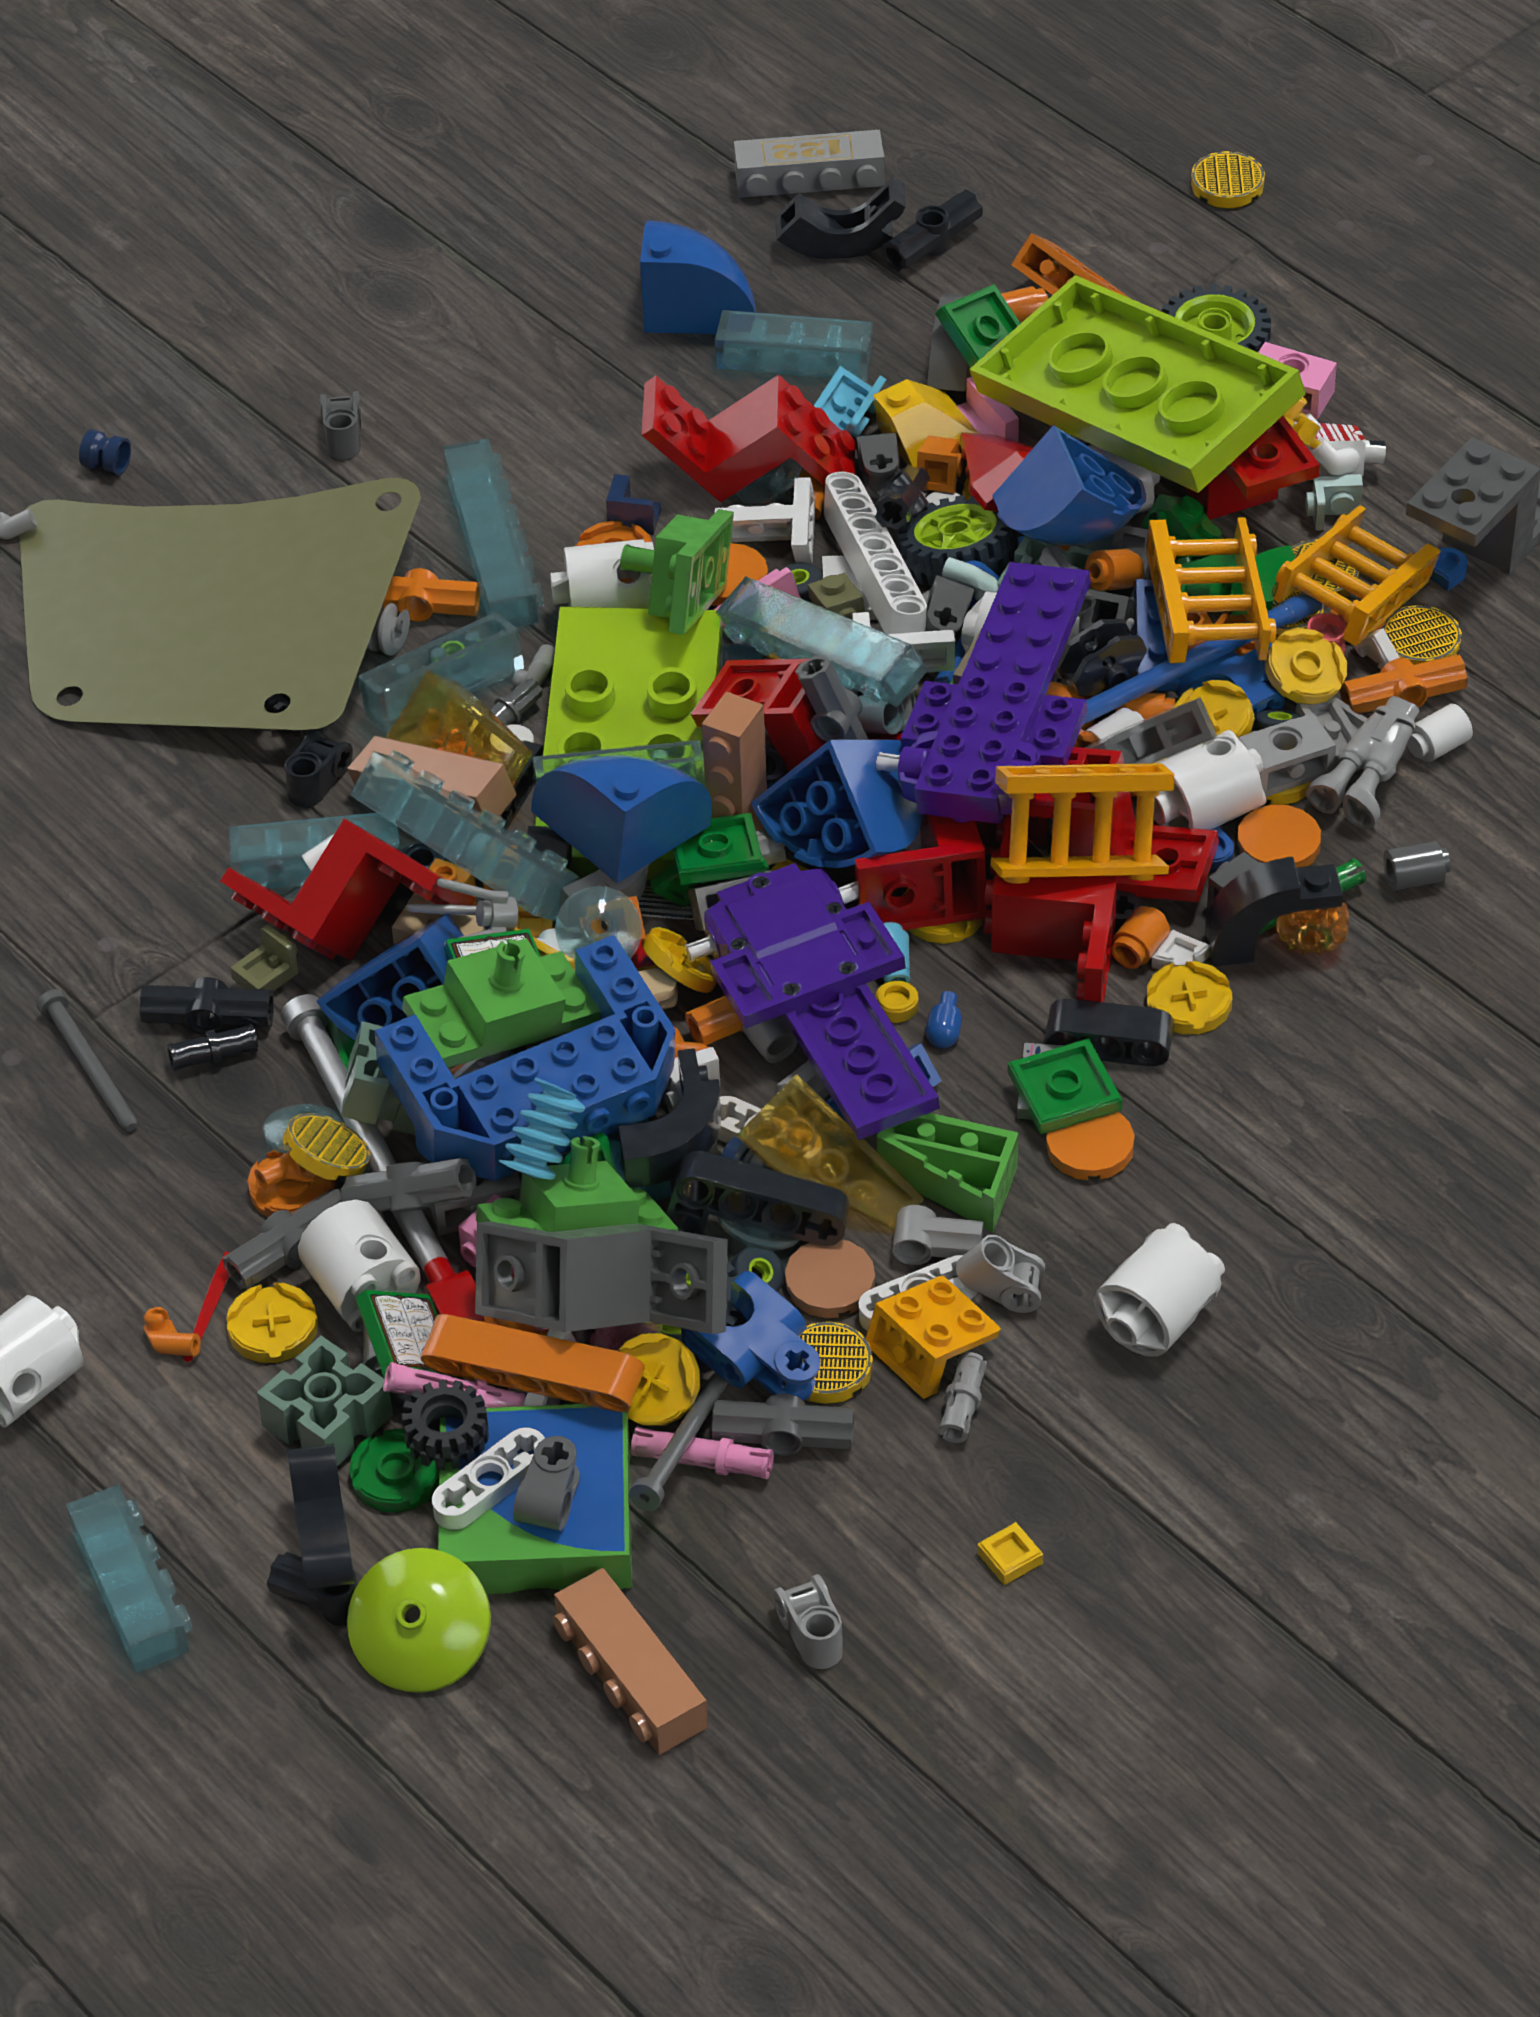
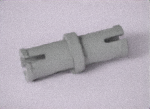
[939,1352,987,1443]

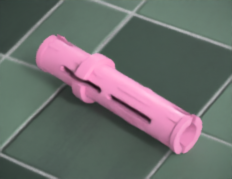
[383,1362,525,1408]
[631,1426,774,1479]

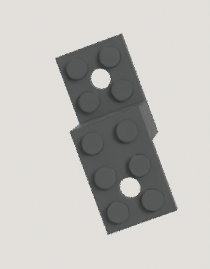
[1406,437,1540,573]
[475,1221,728,1334]

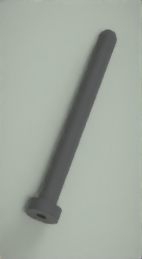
[36,989,137,1132]
[629,1372,728,1511]

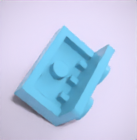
[814,366,887,438]

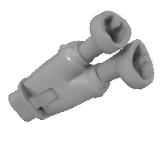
[1306,696,1419,829]

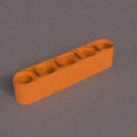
[420,1314,645,1412]

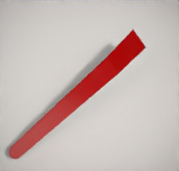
[184,1251,230,1362]

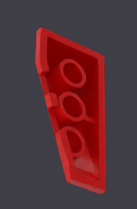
[960,433,1034,511]

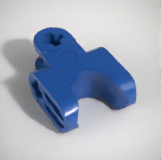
[1174,639,1285,731]
[681,1271,820,1401]

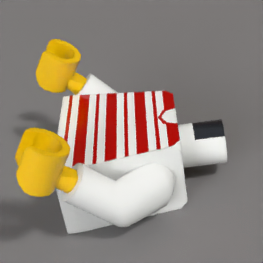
[1284,397,1386,480]

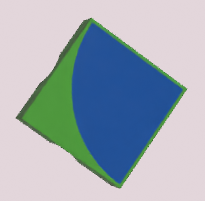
[438,1404,632,1594]

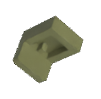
[808,572,865,639]
[230,924,299,991]

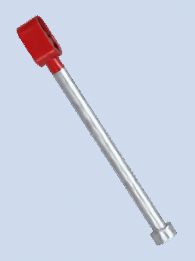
[281,994,485,1322]

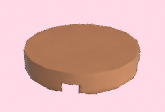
[785,1240,875,1319]

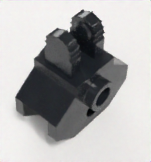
[1056,619,1148,713]

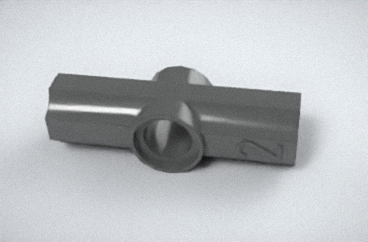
[795,655,868,742]
[341,1158,476,1212]
[222,1188,342,1290]
[712,1393,855,1456]

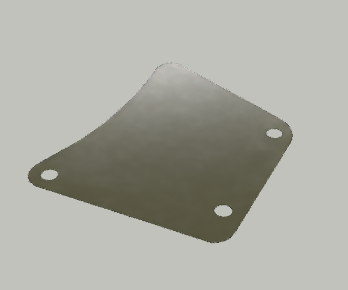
[19,478,421,730]

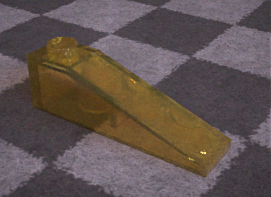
[386,670,533,785]
[736,1074,924,1231]

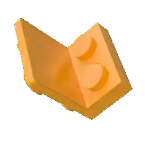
[866,1276,1001,1399]

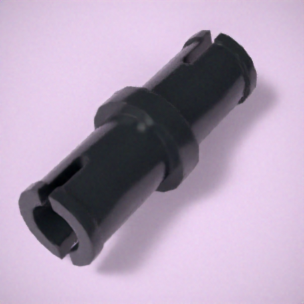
[167,1024,259,1071]

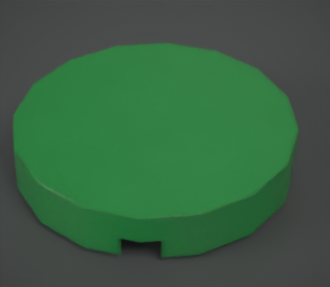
[349,1428,440,1513]

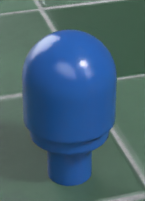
[925,991,962,1049]

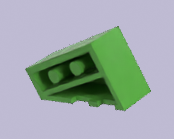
[877,1113,1018,1233]

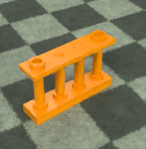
[1274,505,1441,646]
[1145,517,1276,663]
[991,763,1175,884]

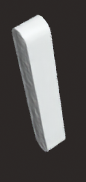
[824,472,927,634]

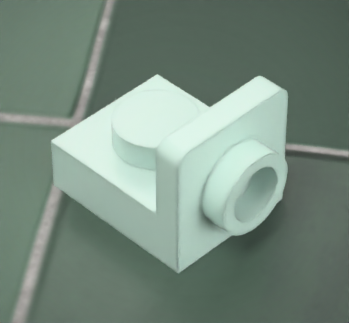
[1305,474,1363,530]

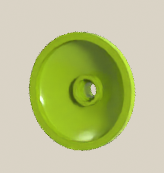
[347,1548,491,1693]

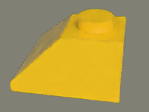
[873,379,979,468]

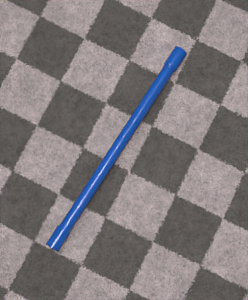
[1083,592,1322,725]

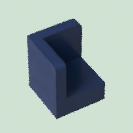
[606,474,661,535]

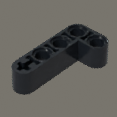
[666,1151,850,1246]
[287,1443,355,1590]

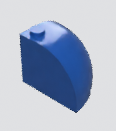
[640,220,757,335]
[992,425,1146,546]
[751,740,923,868]
[531,755,712,884]
[316,914,464,1040]

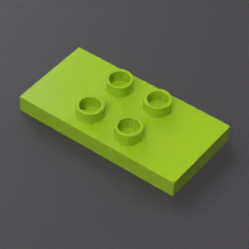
[969,275,1306,493]
[535,607,723,880]

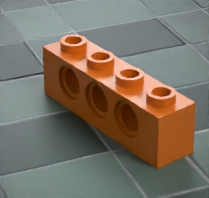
[1011,233,1131,299]

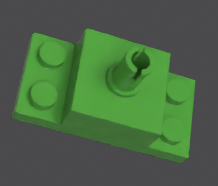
[620,509,734,635]
[402,938,601,1068]
[476,1136,678,1232]

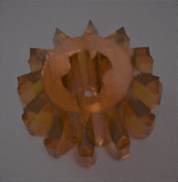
[1277,902,1350,956]

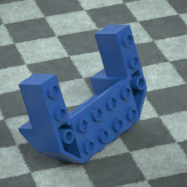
[375,934,675,1181]

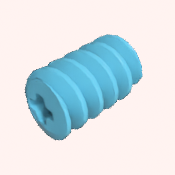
[499,1077,585,1180]

